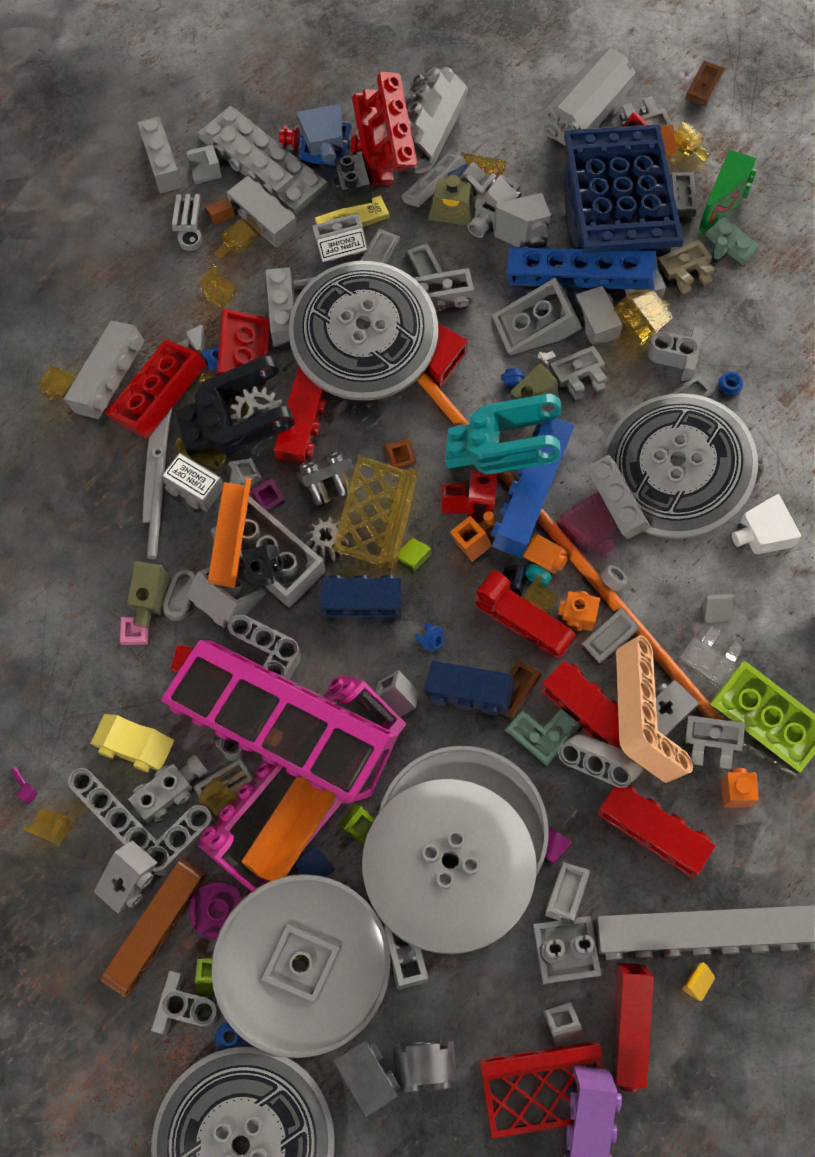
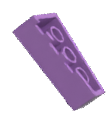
[564,1065,622,1157]

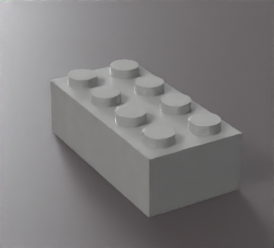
[211,496,326,608]

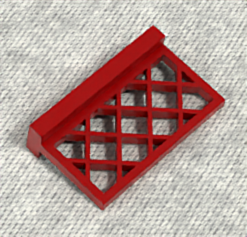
[479,1040,603,1139]

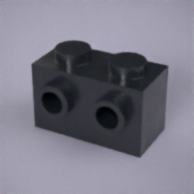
[332,154,372,208]

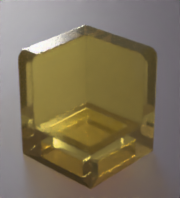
[200,265,237,308]
[37,364,76,400]
[523,576,559,614]
[23,808,72,847]

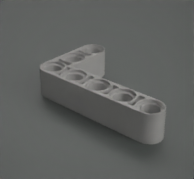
[219,614,301,762]
[68,768,215,876]

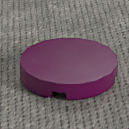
[188,881,244,940]

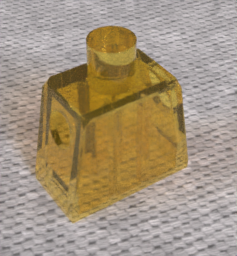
[614,290,673,346]

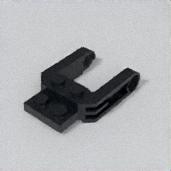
[176,356,295,456]

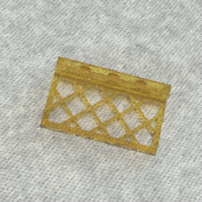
[333,455,419,572]

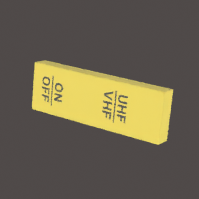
[315,195,389,227]

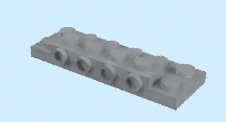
[198,106,328,215]

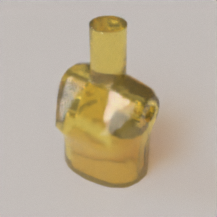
[674,121,711,161]
[214,218,257,259]

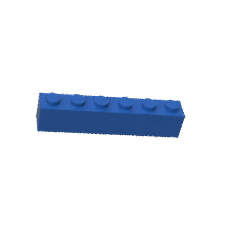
[491,418,575,558]

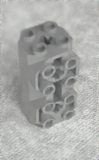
[543,48,636,145]
[385,67,468,174]

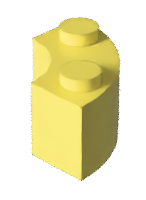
[90,714,175,773]

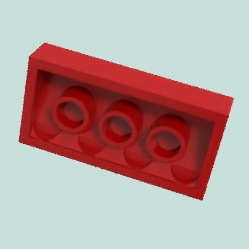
[105,339,207,439]

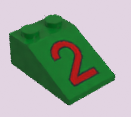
[697,149,757,235]

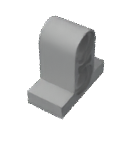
[648,326,704,382]
[151,971,220,1036]

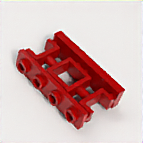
[351,72,417,187]

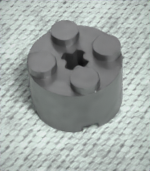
[393,1039,457,1092]

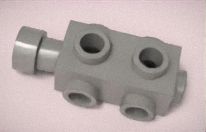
[467,175,521,238]
[128,754,208,824]

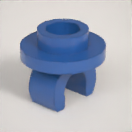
[415,623,444,652]

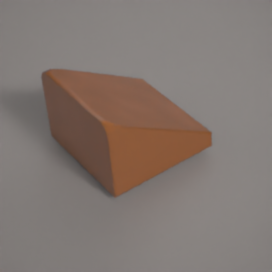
[204,198,235,226]
[384,438,417,470]

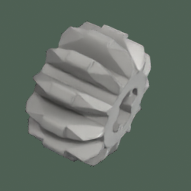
[304,517,349,561]

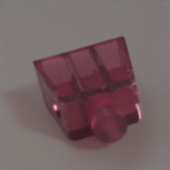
[557,491,618,558]

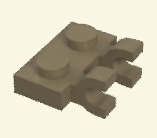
[657,240,715,295]

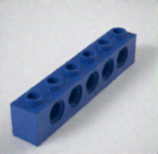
[506,246,657,290]

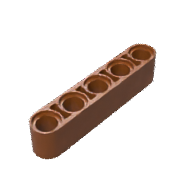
[101,859,207,998]

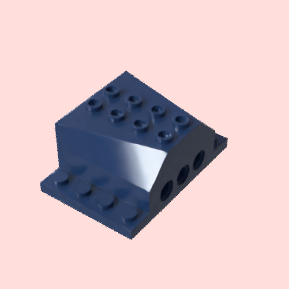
[564,124,684,256]

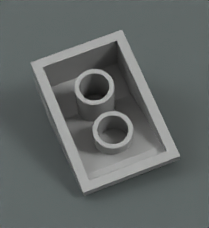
[492,278,583,355]

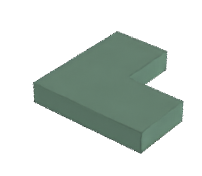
[504,708,582,767]

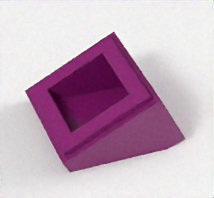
[249,477,285,511]
[544,826,572,867]

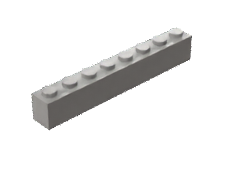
[594,905,815,960]

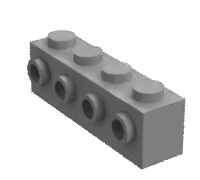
[414,268,474,312]
[64,320,145,419]

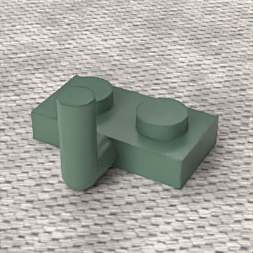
[706,217,760,265]

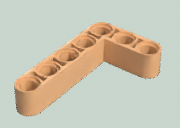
[616,636,693,783]

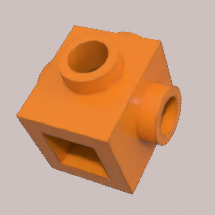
[558,590,600,631]

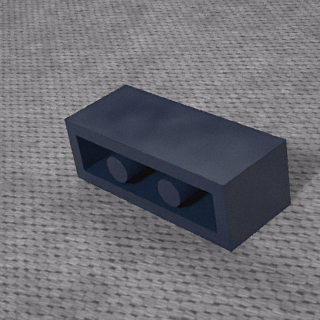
[320,575,401,617]
[424,660,515,715]

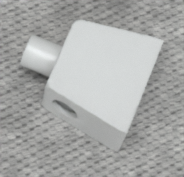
[731,494,802,554]

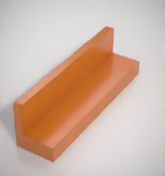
[208,478,251,588]
[241,776,336,882]

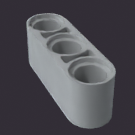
[558,733,643,788]

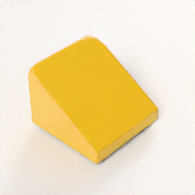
[682,962,715,1001]

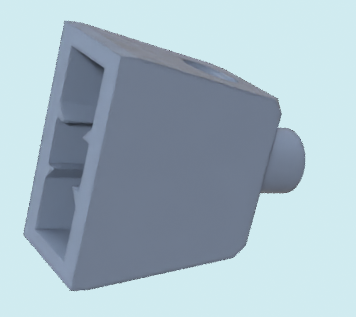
[297,104,343,163]

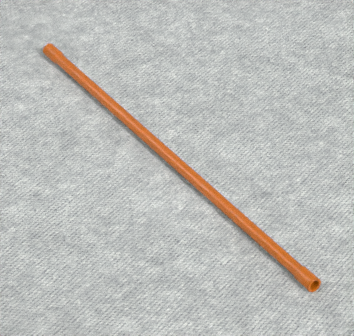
[417,371,727,721]

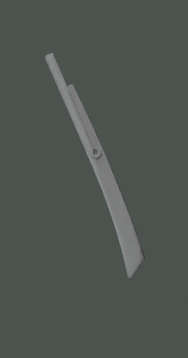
[142,339,189,559]

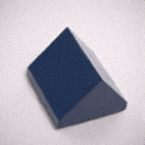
[503,564,526,597]

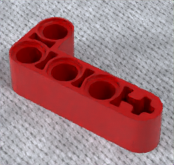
[475,570,576,659]

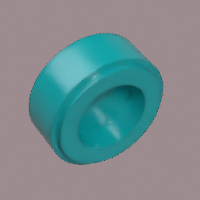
[525,564,552,587]

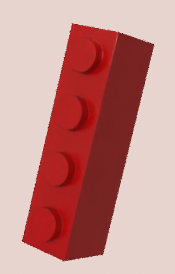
[274,366,328,466]
[541,660,622,749]
[597,784,716,879]

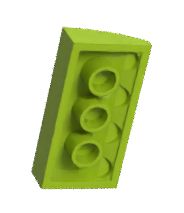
[710,660,815,773]

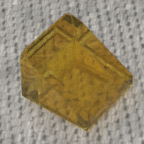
[197,777,238,817]

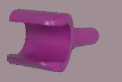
[11,767,37,804]

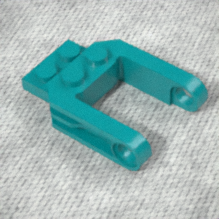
[445,394,561,475]

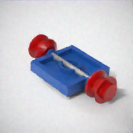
[279,122,362,165]

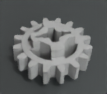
[230,386,283,439]

